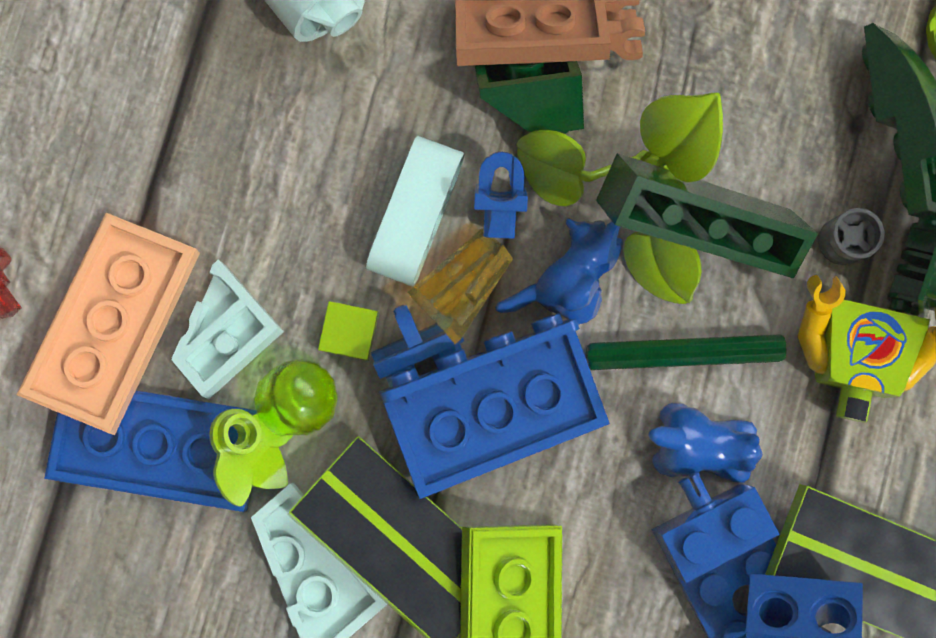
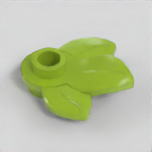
[209,409,296,507]

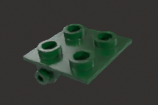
[887,218,936,318]

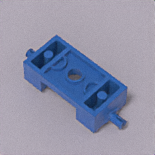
[651,472,831,638]

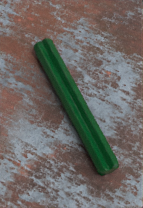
[586,334,787,370]

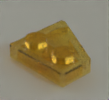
[407,228,513,344]

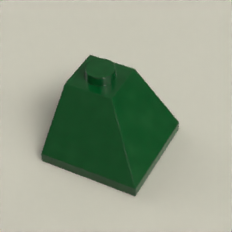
[473,61,584,134]

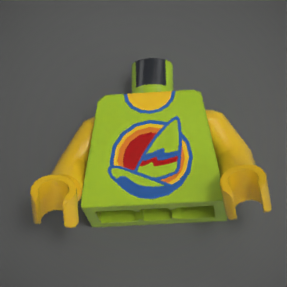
[798,275,936,423]

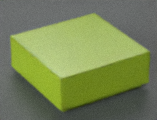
[318,301,379,361]

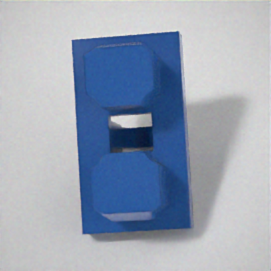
[474,152,528,239]
[371,305,465,379]

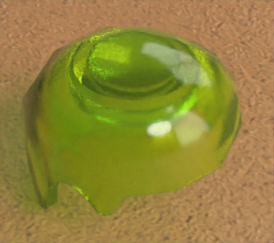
[254,359,339,436]

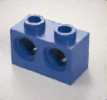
[746,573,863,638]

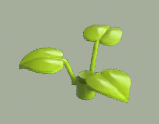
[516,93,723,304]

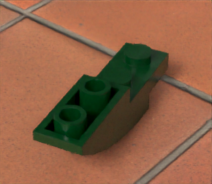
[862,23,936,221]

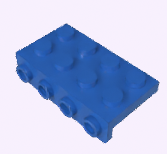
[379,313,610,499]

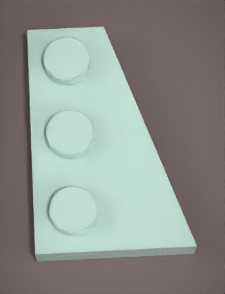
[251,483,387,638]

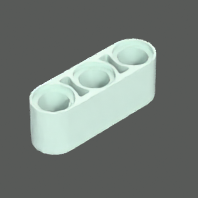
[366,136,465,287]

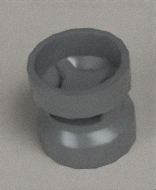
[818,208,885,266]

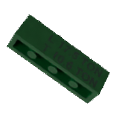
[596,153,818,279]

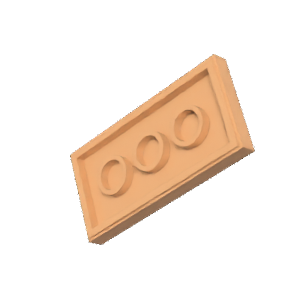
[16,213,200,435]

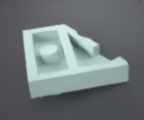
[171,259,284,399]

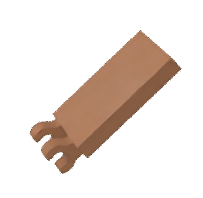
[455,0,645,66]

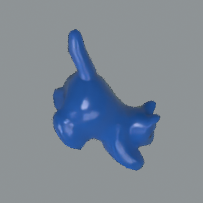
[495,218,624,325]
[648,403,763,483]

